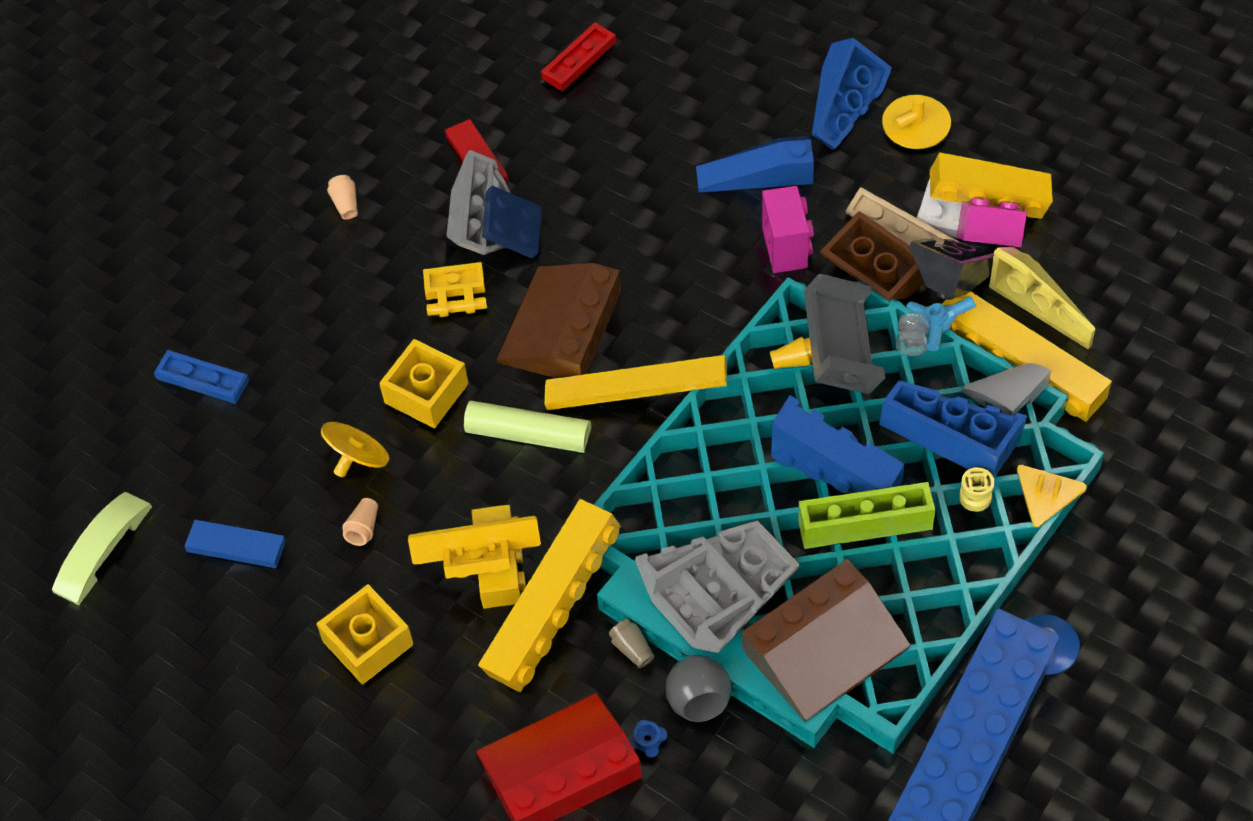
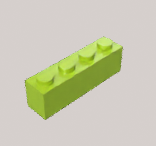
[798,482,935,549]

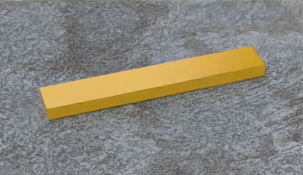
[544,355,727,410]

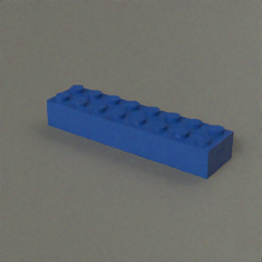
[888,608,1060,821]

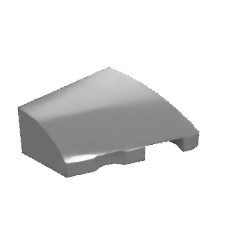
[962,363,1051,416]

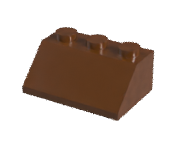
[820,211,924,303]

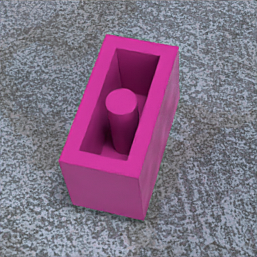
[956,197,1027,247]

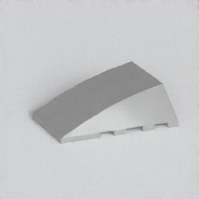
[635,520,799,653]

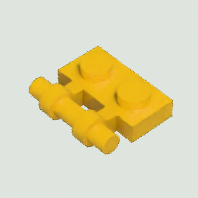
[423,262,487,317]

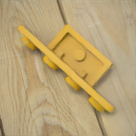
[408,516,541,579]

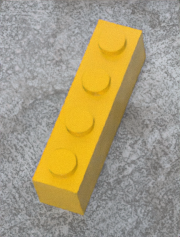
[930,152,1053,219]

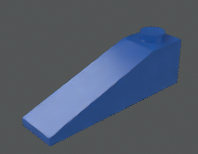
[812,38,892,149]
[696,136,814,192]

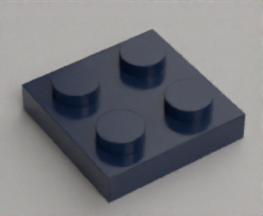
[482,185,541,258]

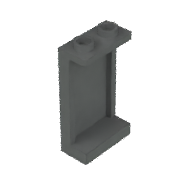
[804,274,885,394]

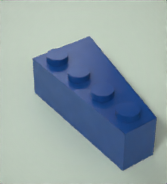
[879,380,1027,478]
[771,395,904,494]

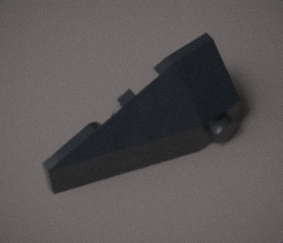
[909,238,1006,300]

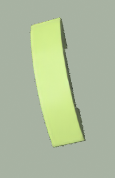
[52,492,152,605]

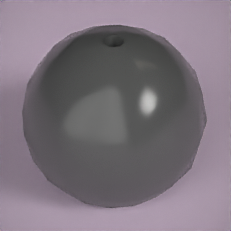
[665,655,732,722]

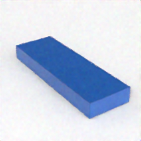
[154,350,249,404]
[184,520,286,568]

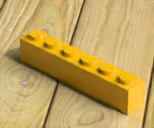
[942,291,1112,422]
[478,499,621,692]

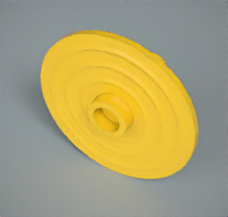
[882,95,951,149]
[321,422,389,477]

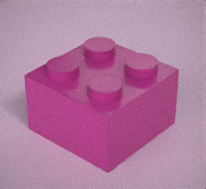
[762,186,814,273]

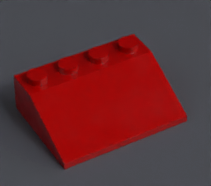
[476,693,642,821]

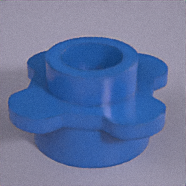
[628,720,667,757]

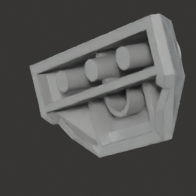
[447,150,510,255]

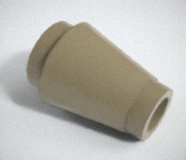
[609,618,655,668]

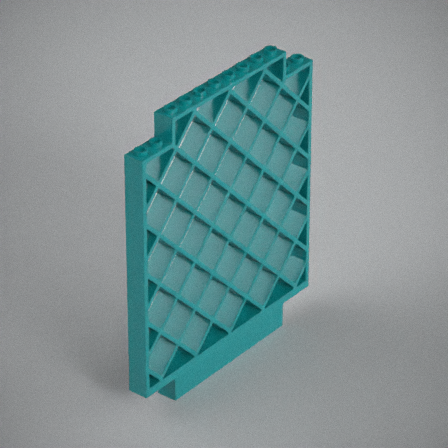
[594,278,1104,754]

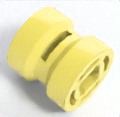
[959,467,994,512]

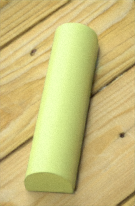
[464,400,591,453]

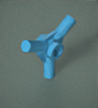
[906,296,976,351]

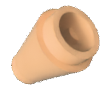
[327,175,358,220]
[342,498,379,546]

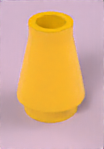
[770,337,813,369]

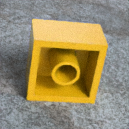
[379,339,468,428]
[316,584,414,685]

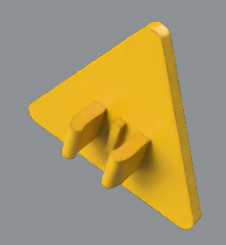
[1017,465,1087,527]

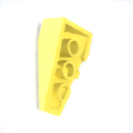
[989,247,1096,349]

